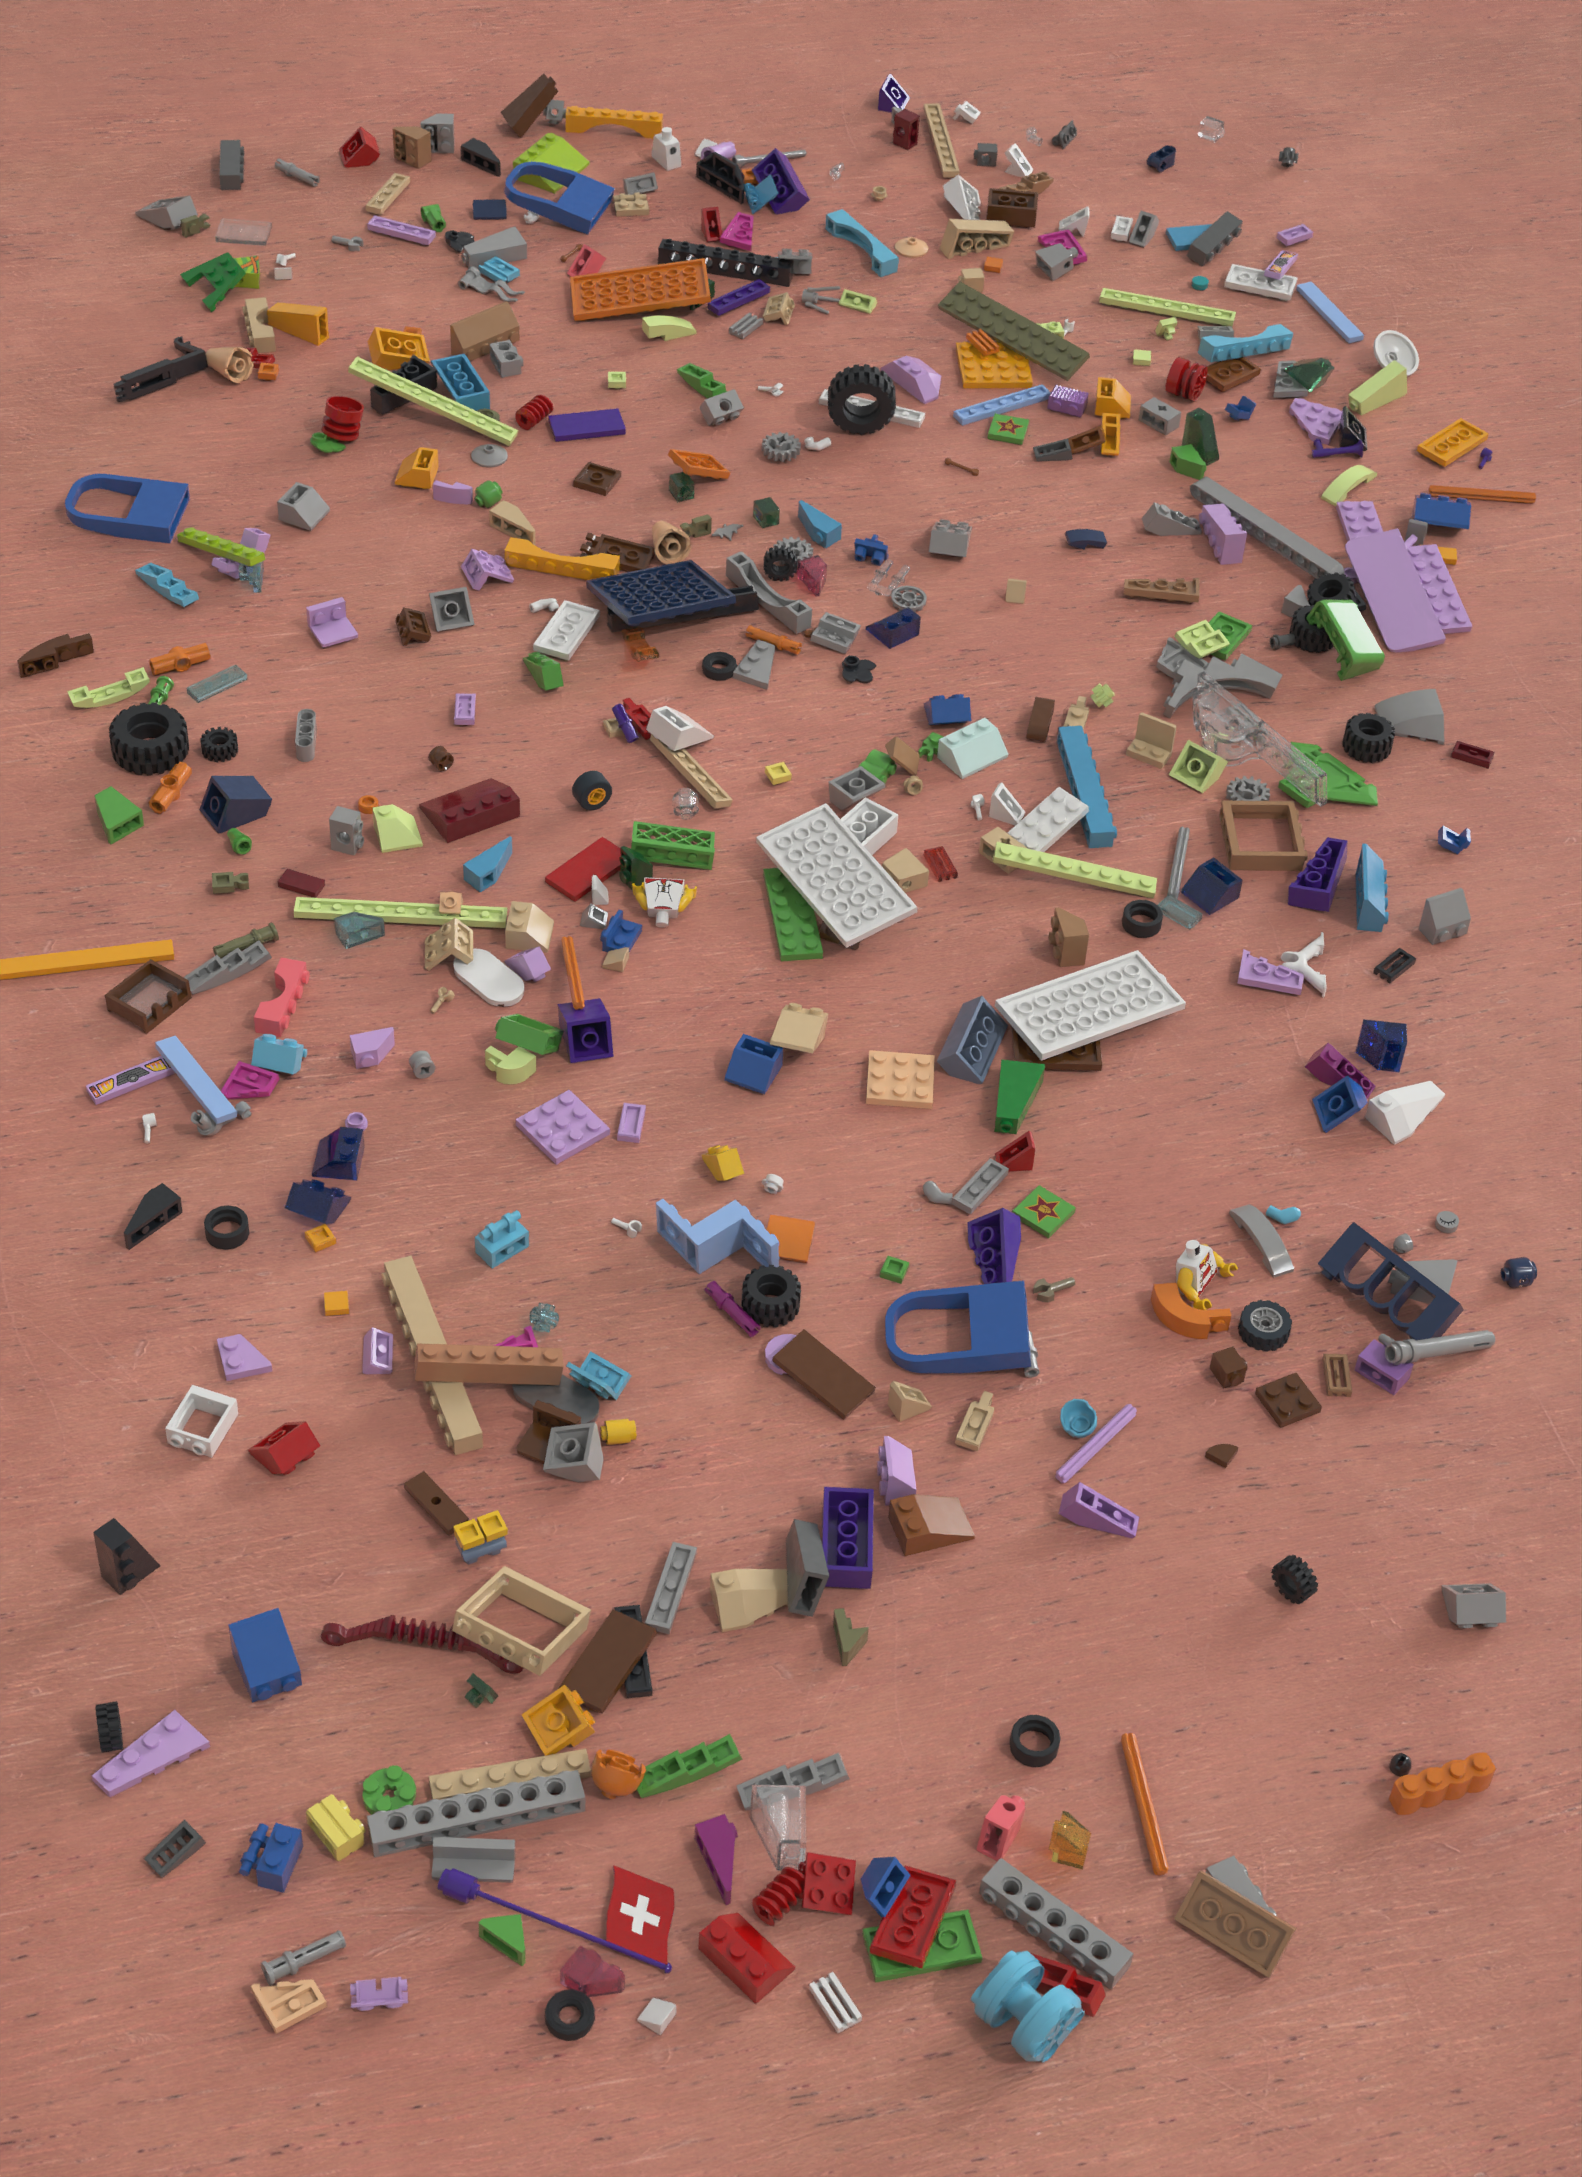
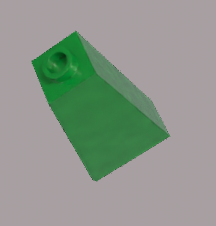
[994,1060,1045,1134]

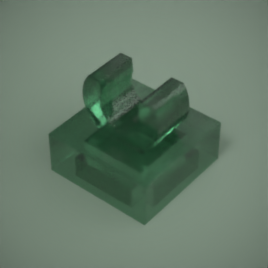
[465,1673,498,1708]

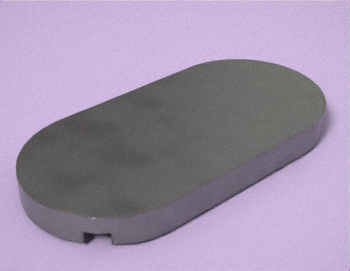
[512,1375,599,1424]

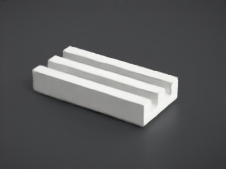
[809,1972,862,2033]

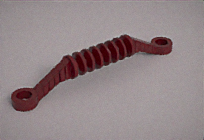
[321,1615,523,1674]

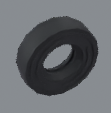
[702,652,737,681]
[545,1989,595,2041]

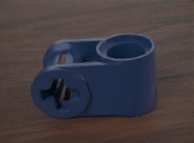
[1147,145,1176,173]

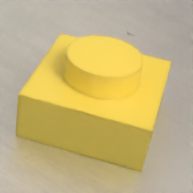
[765,762,792,785]

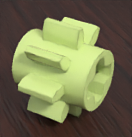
[1091,683,1115,708]

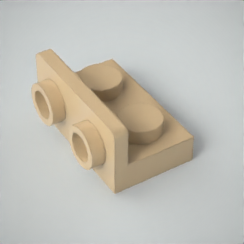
[763,292,795,325]

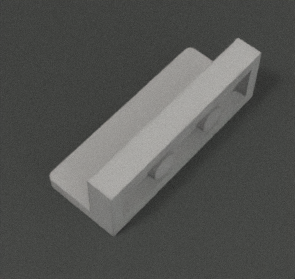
[432,1837,516,1883]

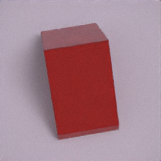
[701,207,723,242]
[995,1131,1036,1172]

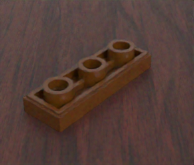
[404,1471,469,1536]

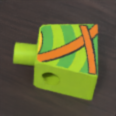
[234,256,260,289]

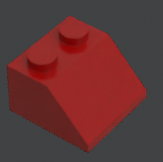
[339,126,380,168]
[248,1421,321,1475]

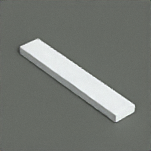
[819,389,925,428]

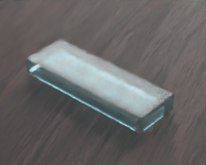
[186,665,248,703]

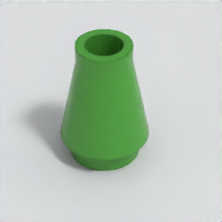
[227,828,252,854]

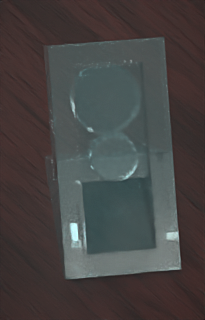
[238,561,264,593]

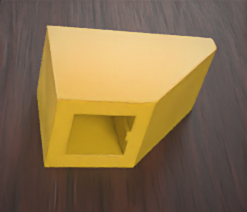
[701,1145,745,1181]

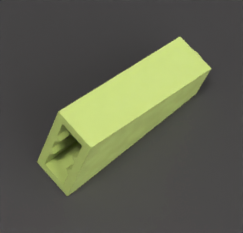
[1348,360,1407,415]

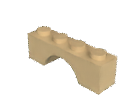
[242,297,276,353]

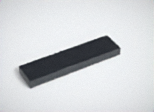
[614,1605,653,1699]

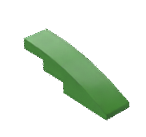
[677,363,727,399]
[637,1734,743,1798]

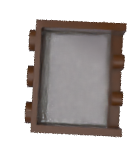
[105,959,192,1034]

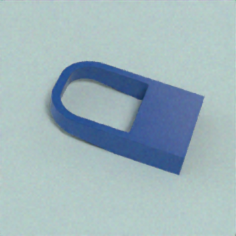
[504,162,615,235]
[65,474,190,544]
[885,1280,1031,1373]

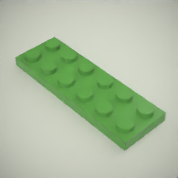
[763,868,823,961]

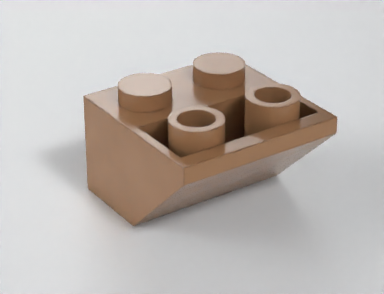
[393,126,431,169]
[1048,907,1089,967]

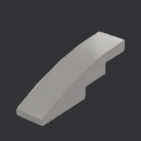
[184,940,272,994]
[737,1753,849,1810]

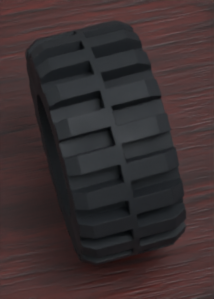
[828,364,896,435]
[109,702,189,776]

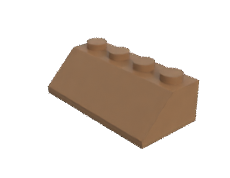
[450,301,520,361]

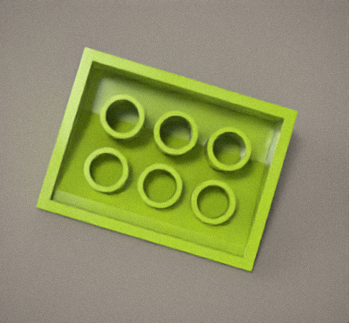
[513,133,590,193]

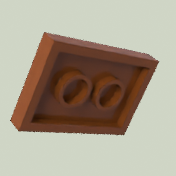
[1206,357,1261,392]

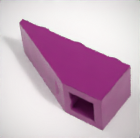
[1305,1043,1376,1099]

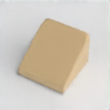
[1005,578,1027,604]
[602,947,629,972]

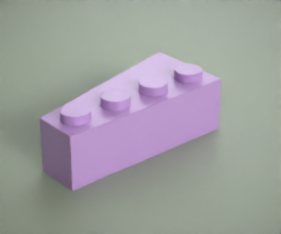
[1199,504,1247,565]

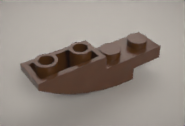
[17,633,94,678]

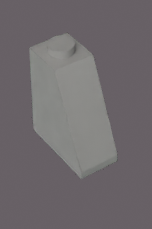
[1388,1259,1457,1304]

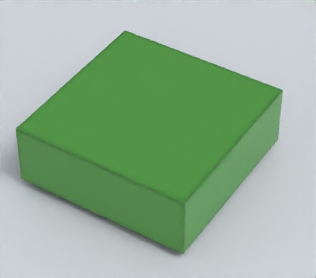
[880,1256,909,1284]

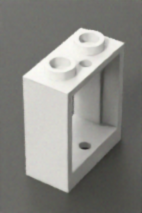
[165,1385,238,1458]

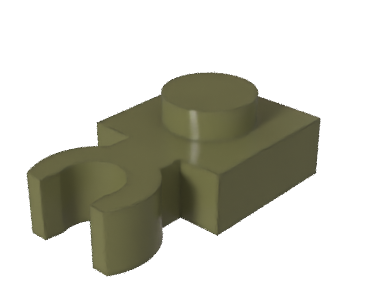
[181,214,210,238]
[680,514,712,538]
[212,872,249,894]

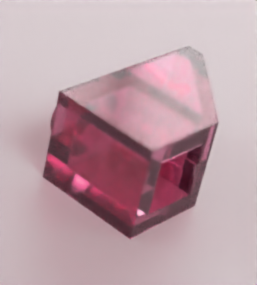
[796,555,827,597]
[560,1945,625,1997]

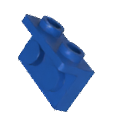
[600,910,642,952]

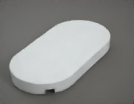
[453,949,524,1007]

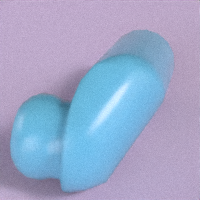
[1266,1205,1301,1224]

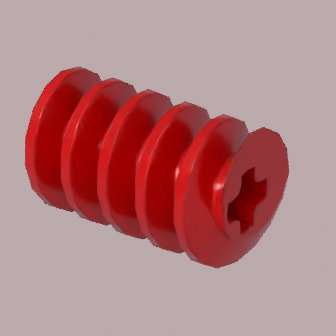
[515,395,553,430]
[752,1867,805,1926]

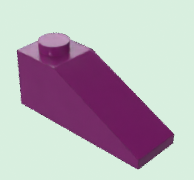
[694,1814,738,1906]

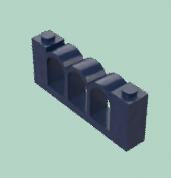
[1318,1222,1464,1340]

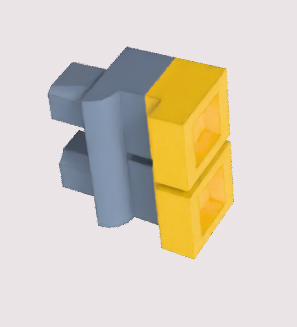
[453,1510,508,1564]

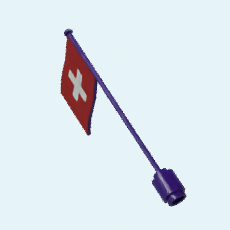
[437,1865,674,1974]

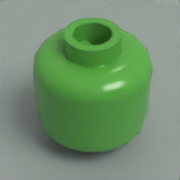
[474,480,503,508]

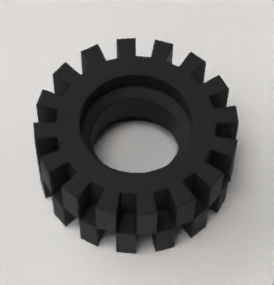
[764,545,797,581]
[200,727,238,763]
[1271,1555,1318,1604]
[95,1701,123,1753]

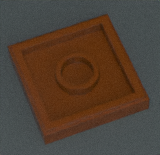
[573,462,621,496]

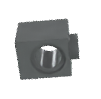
[974,143,998,167]

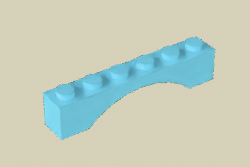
[825,209,899,277]
[1198,324,1294,363]

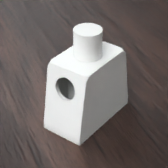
[651,127,681,171]

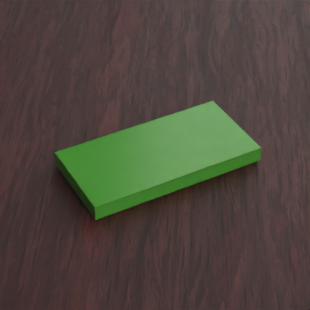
[862,1909,982,1983]

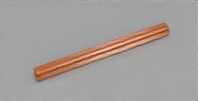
[1428,485,1536,503]
[561,936,585,1010]
[1121,1733,1169,1876]

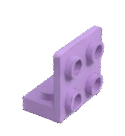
[461,549,514,590]
[306,597,358,647]

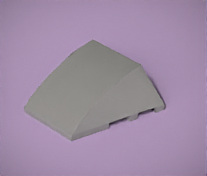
[1374,689,1444,745]

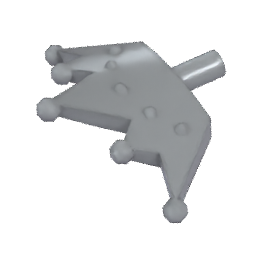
[712,524,743,541]

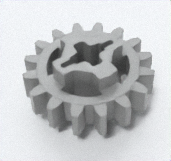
[762,432,801,462]
[773,537,813,568]
[1226,776,1270,801]

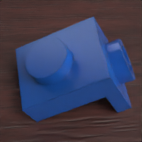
[1224,396,1256,420]
[1438,826,1471,855]

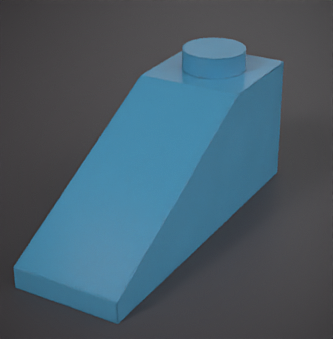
[798,500,842,548]

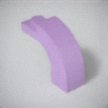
[211,528,270,579]

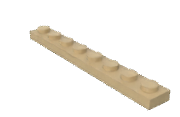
[924,104,959,178]

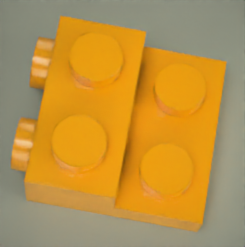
[521,1685,596,1756]

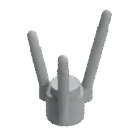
[802,286,840,314]

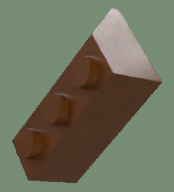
[986,188,1038,228]

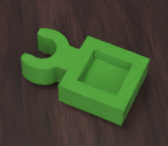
[918,732,943,762]

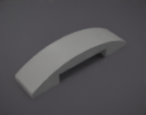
[1229,1204,1294,1278]

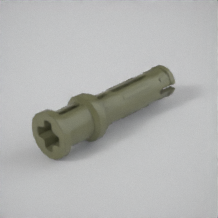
[213,922,279,959]

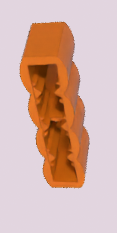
[1389,1752,1496,1815]

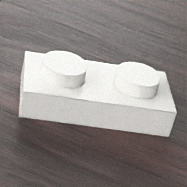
[1111,216,1133,241]

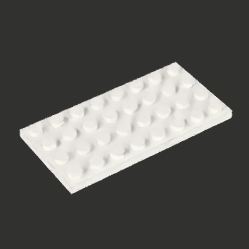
[756,803,917,948]
[995,950,1186,1061]

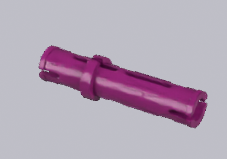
[704,1281,761,1337]

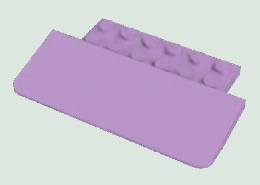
[1345,528,1472,653]

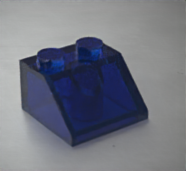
[866,607,921,649]
[312,1127,365,1181]

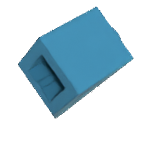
[463,836,513,892]

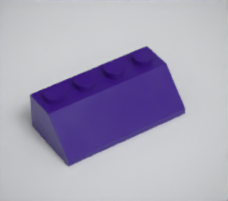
[752,148,810,214]

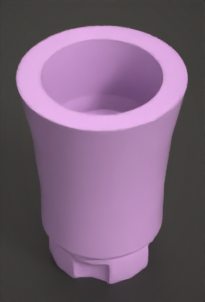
[701,141,736,160]

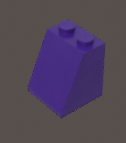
[557,998,614,1063]

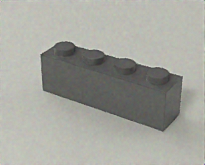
[219,140,245,190]
[1187,211,1243,266]

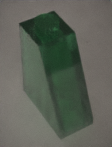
[1182,408,1219,466]

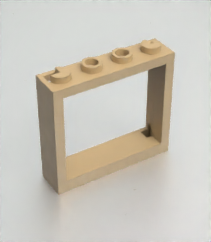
[452,1566,591,1676]

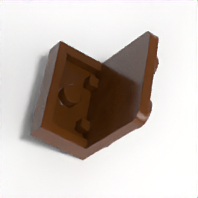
[517,1400,581,1464]

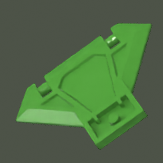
[1278,742,1378,808]

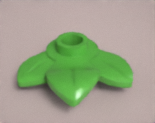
[310,432,346,453]

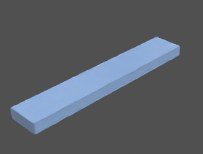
[1296,281,1364,343]
[953,384,1051,426]
[155,1036,237,1124]

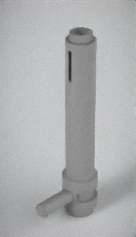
[1378,1330,1495,1365]

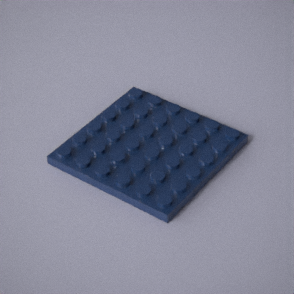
[586,560,736,626]

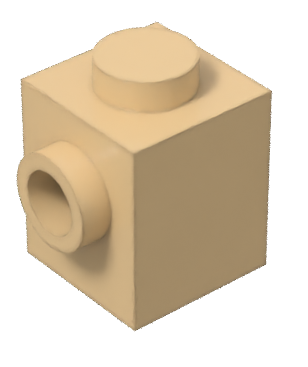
[958,268,984,292]

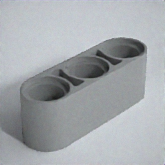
[295,709,317,762]

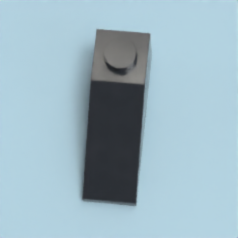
[461,138,501,177]
[124,1183,183,1250]

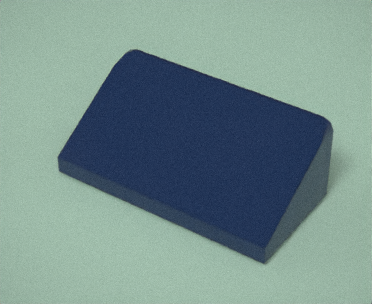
[473,199,507,220]

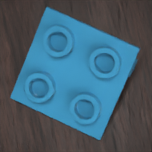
[744,175,779,214]

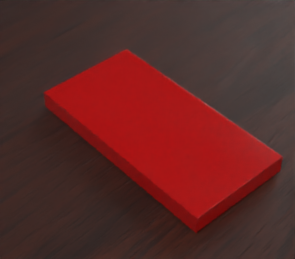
[545,837,621,902]
[870,1865,956,1969]

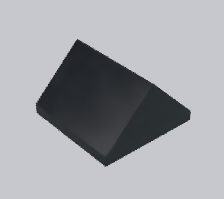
[1339,406,1367,451]

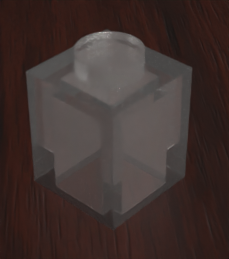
[1198,116,1225,143]

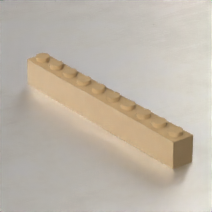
[381,1256,483,1455]

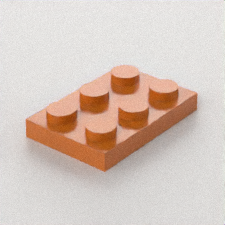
[668,449,731,480]

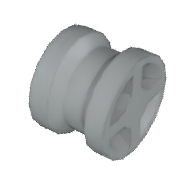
[409,1051,435,1079]

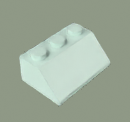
[937,718,1008,779]

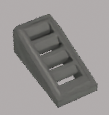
[1033,439,1073,461]
[144,1819,206,1878]

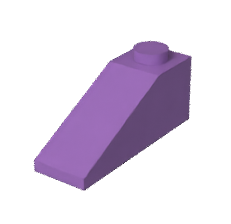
[1059,1482,1139,1538]

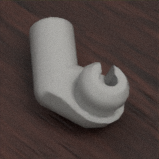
[923,1181,953,1205]

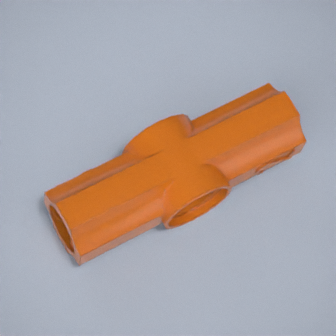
[149,643,211,675]
[149,762,192,814]

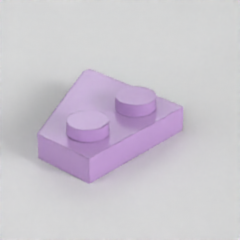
[217,1334,272,1381]

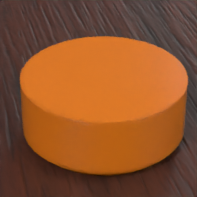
[358,795,379,814]

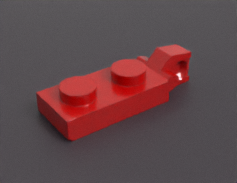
[623,697,651,740]

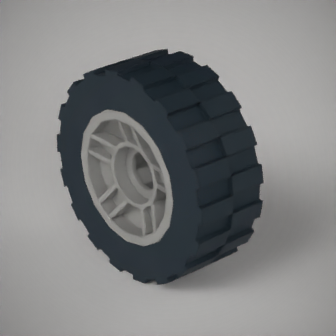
[1238,1300,1292,1352]

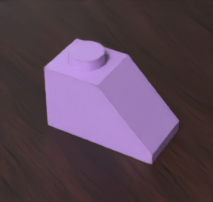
[505,946,551,982]
[350,1027,395,1069]

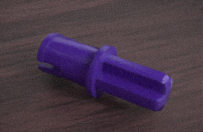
[612,704,639,743]

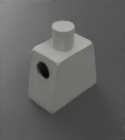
[1035,243,1078,281]

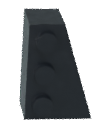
[93,1518,160,1595]

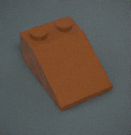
[888,1494,975,1556]

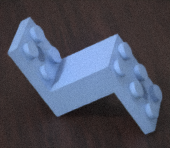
[656,1199,780,1274]

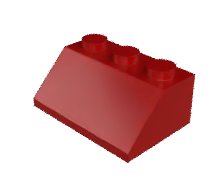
[698,1912,796,2004]

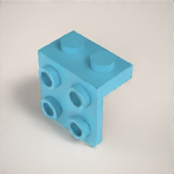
[566,1351,631,1400]

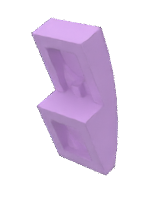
[433,480,473,504]

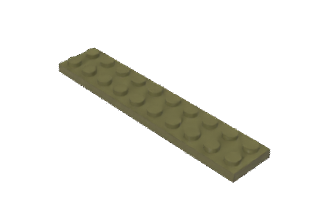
[938,281,1090,381]

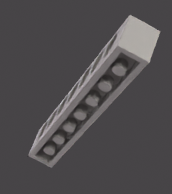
[367,1770,585,1858]

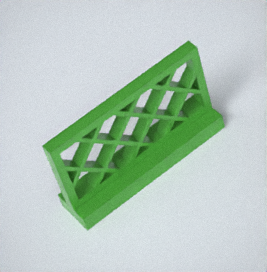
[631,821,715,870]

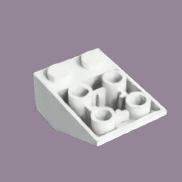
[646,706,714,751]

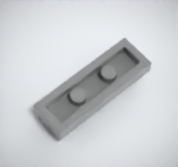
[952,1158,1009,1215]

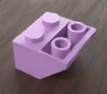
[877,1436,916,1506]

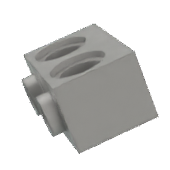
[490,340,523,378]

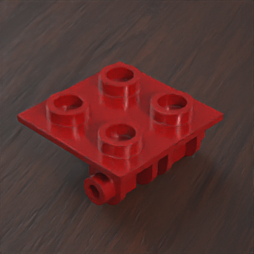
[798,1852,856,1915]

